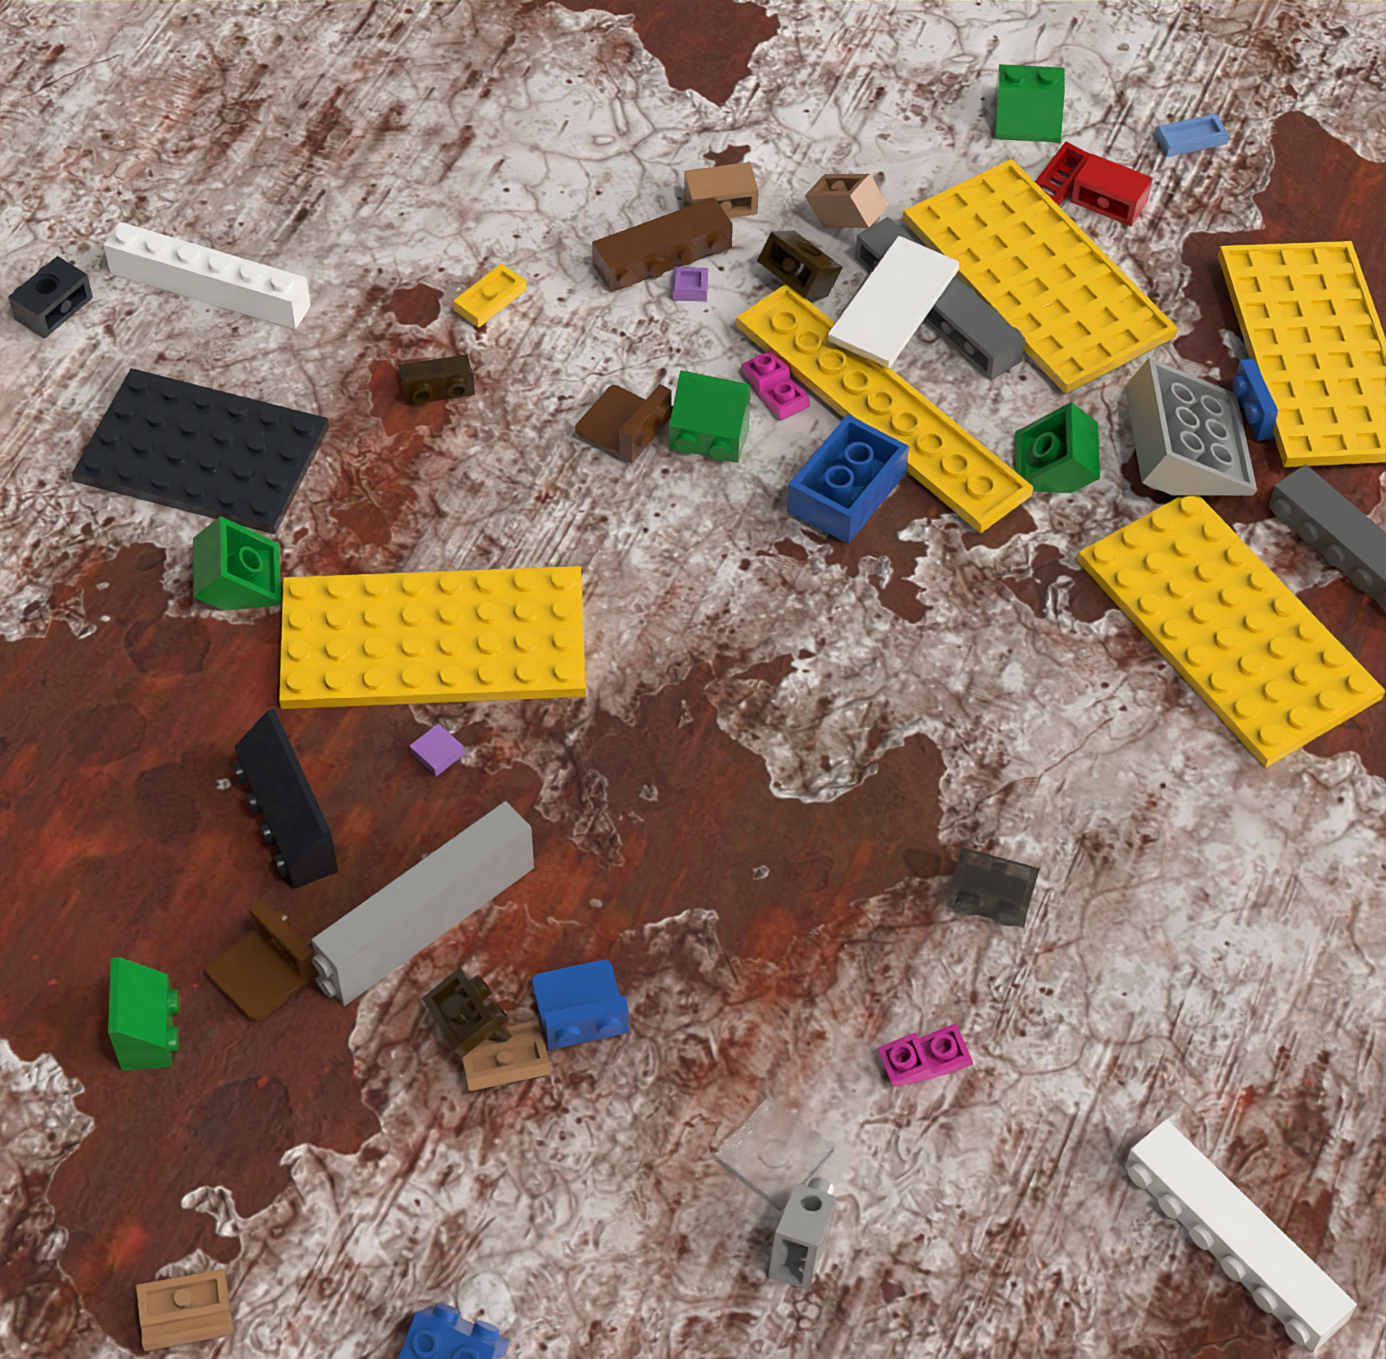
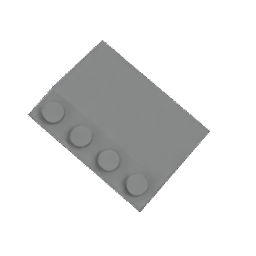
[1125,358,1257,496]

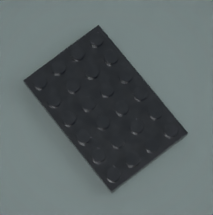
[72,368,329,535]

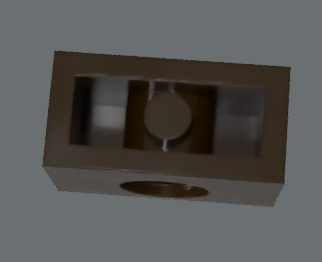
[757,230,843,298]

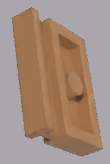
[462,1020,551,1091]
[136,1269,233,1351]

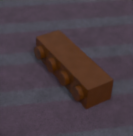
[592,198,733,293]

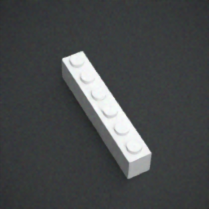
[104,221,311,330]
[1125,1119,1357,1353]

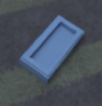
[1154,114,1229,157]

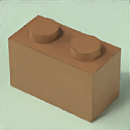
[684,162,759,218]
[805,174,889,229]

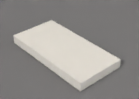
[828,236,959,368]

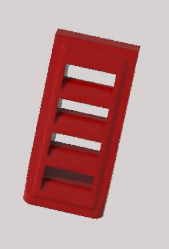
[1035,141,1091,206]

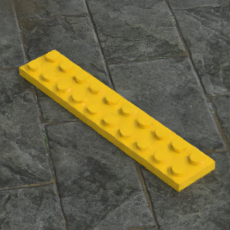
[736,284,1033,533]

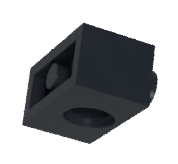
[8,256,93,339]

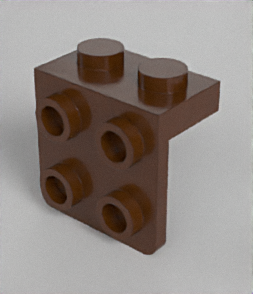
[575,384,673,463]
[206,899,319,1022]

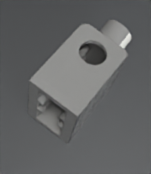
[768,1178,837,1291]

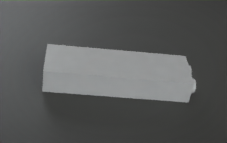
[311,801,534,1006]

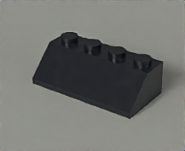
[232,709,338,889]

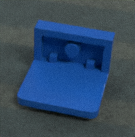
[1232,358,1279,441]
[532,960,629,1050]
[398,1303,510,1359]

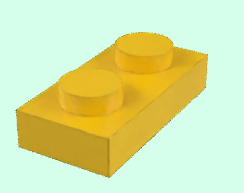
[453,263,527,328]

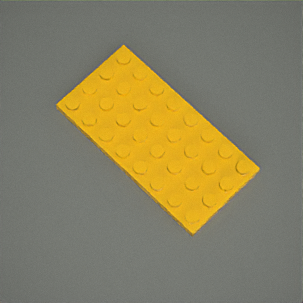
[902,159,1178,394]
[1218,241,1386,467]
[1077,495,1385,768]
[279,566,586,709]

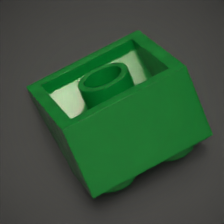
[995,64,1065,143]
[669,370,751,463]
[1015,402,1100,493]
[193,516,281,611]
[108,957,180,1071]

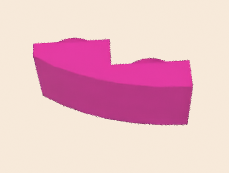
[741,351,810,420]
[878,1023,973,1086]

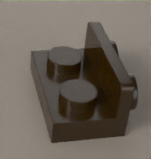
[398,354,475,405]
[422,967,512,1058]

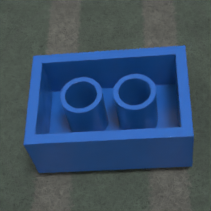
[787,414,909,544]

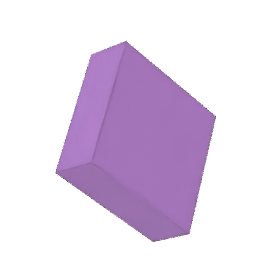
[673,267,708,302]
[410,723,465,776]

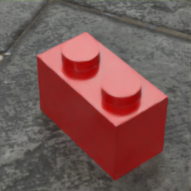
[1071,154,1153,227]

